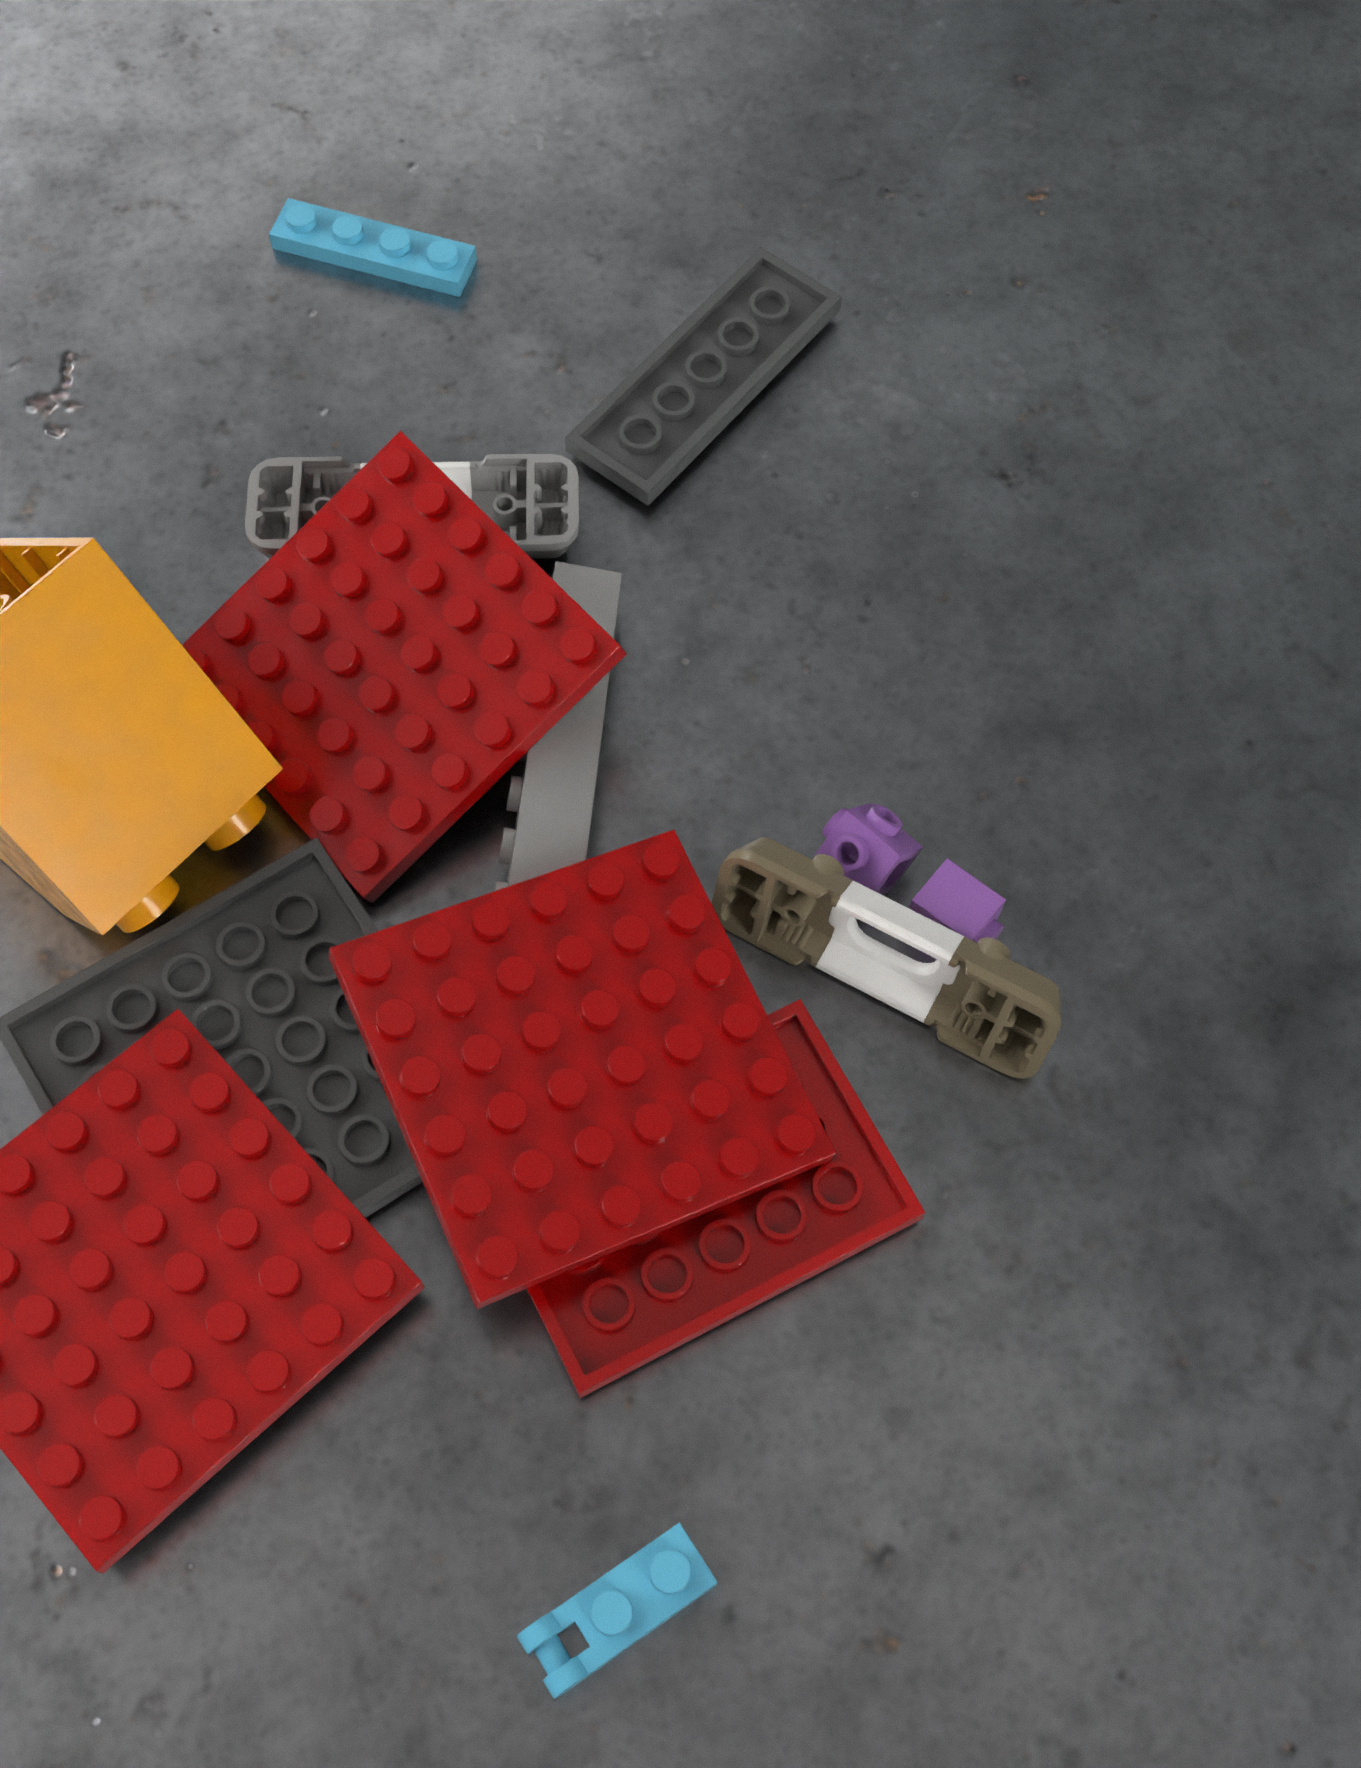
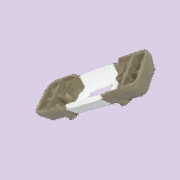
[711,837,1062,1079]

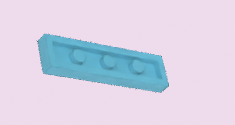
[269,198,477,297]

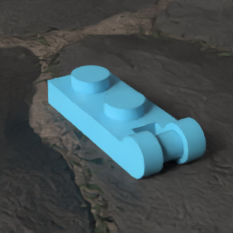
[516,1522,718,1699]

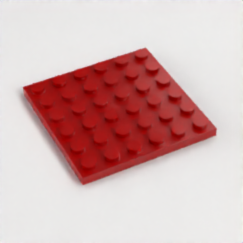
[182,431,627,903]
[329,829,836,1310]
[0,1009,425,1574]

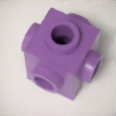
[814,803,923,895]

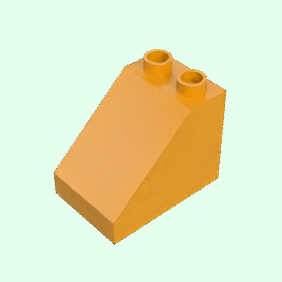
[0,537,283,936]

